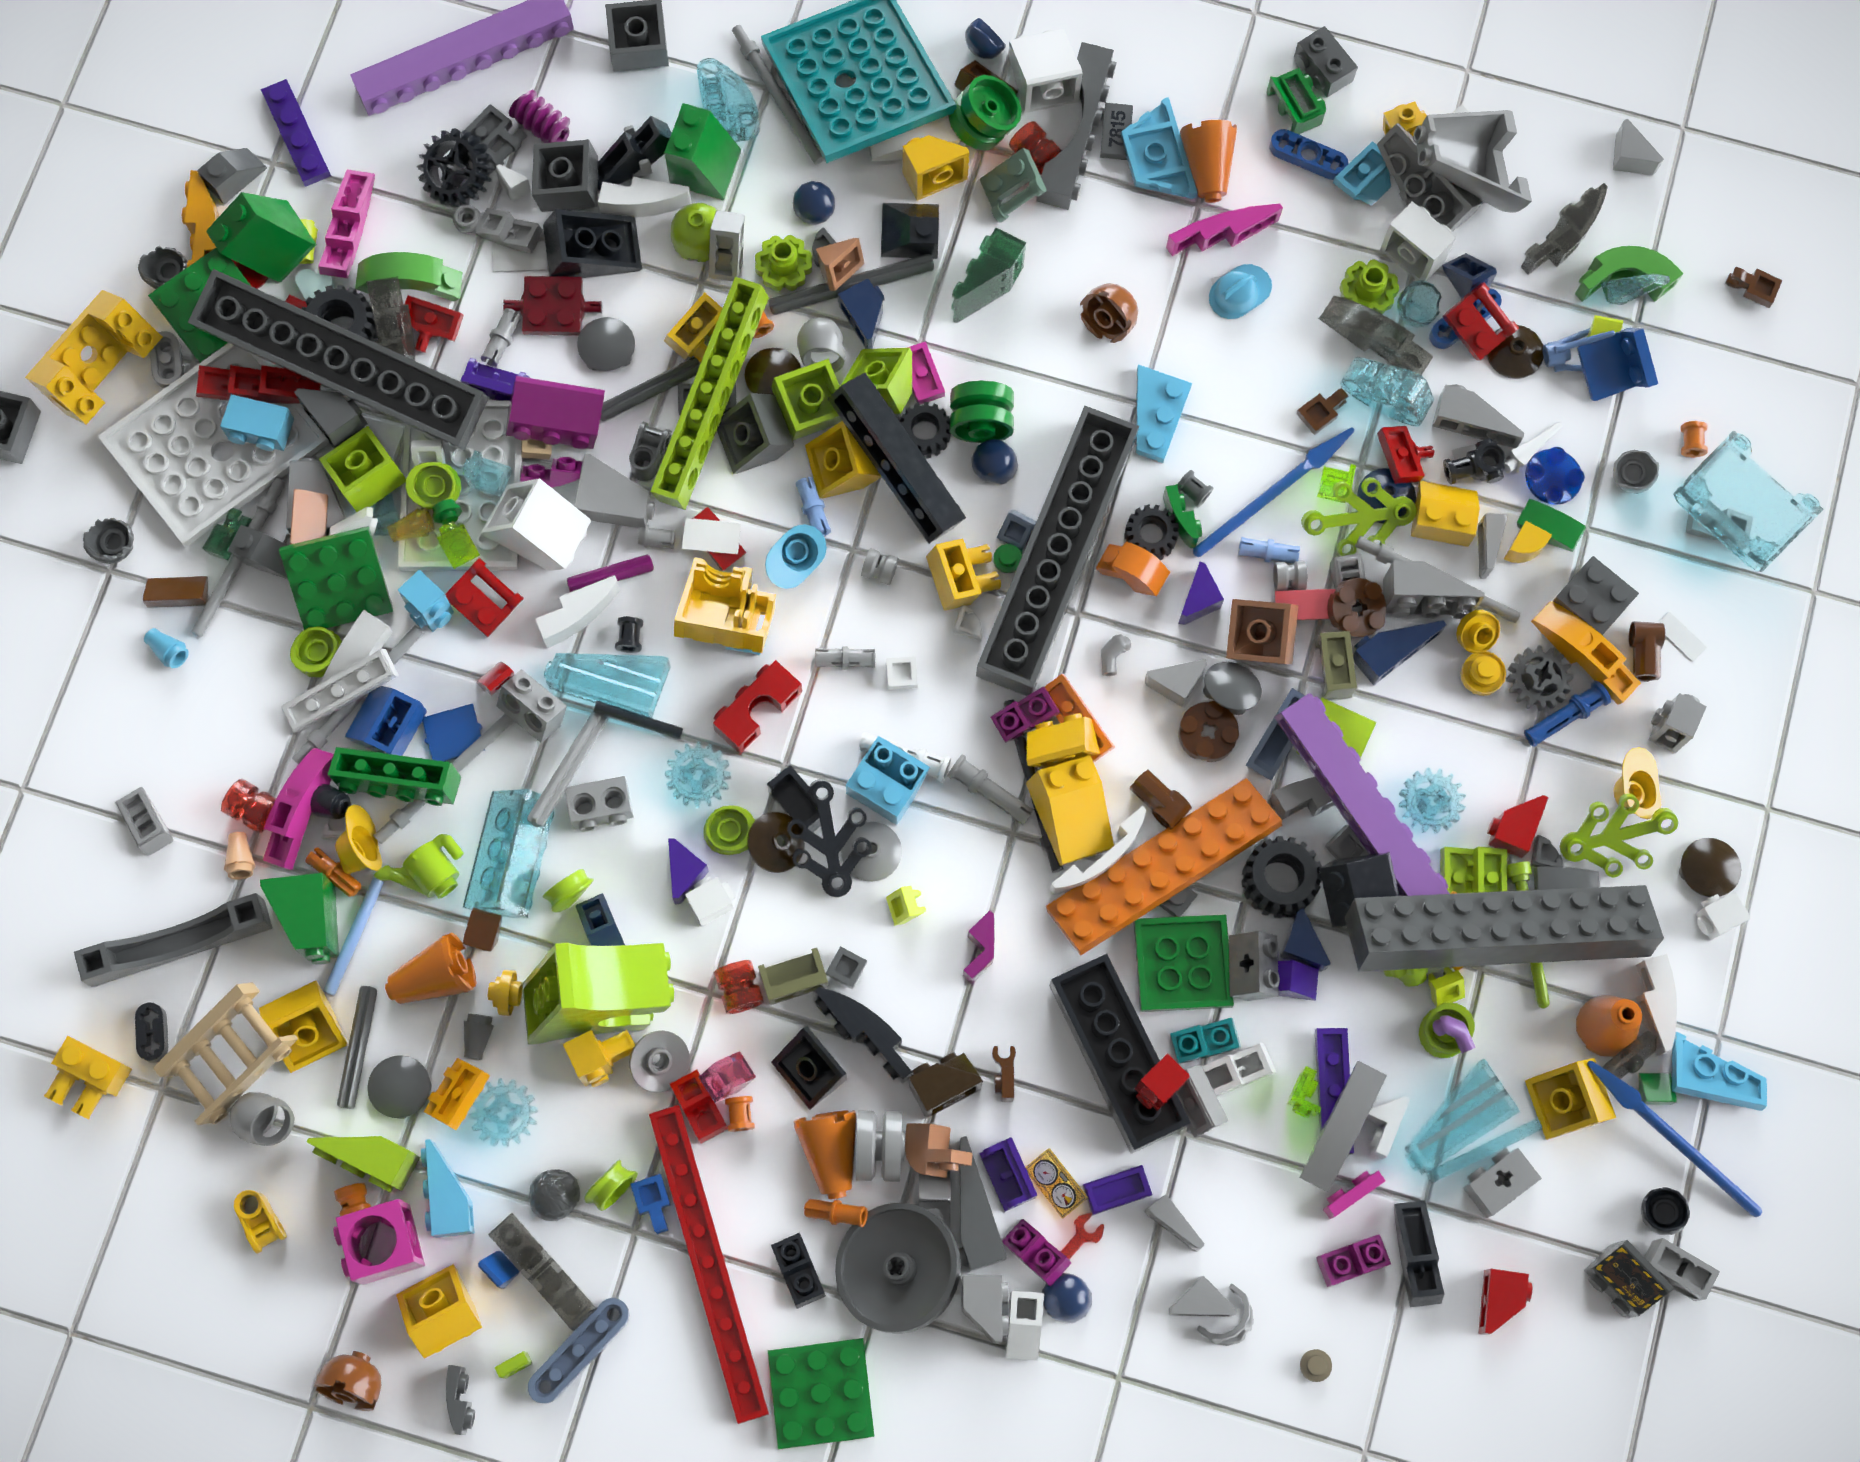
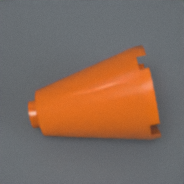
[1180,120,1237,203]
[385,933,477,1004]
[1576,995,1642,1057]
[793,1110,856,1199]

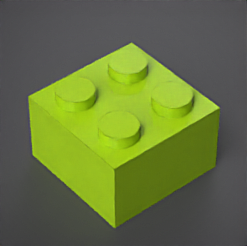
[771,358,842,440]
[319,426,406,512]

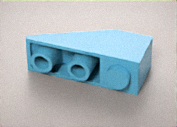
[421,1139,475,1238]

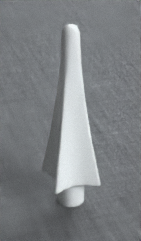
[1504,422,1563,473]

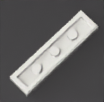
[280,649,399,733]

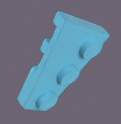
[1136,364,1192,463]
[1672,1031,1767,1111]

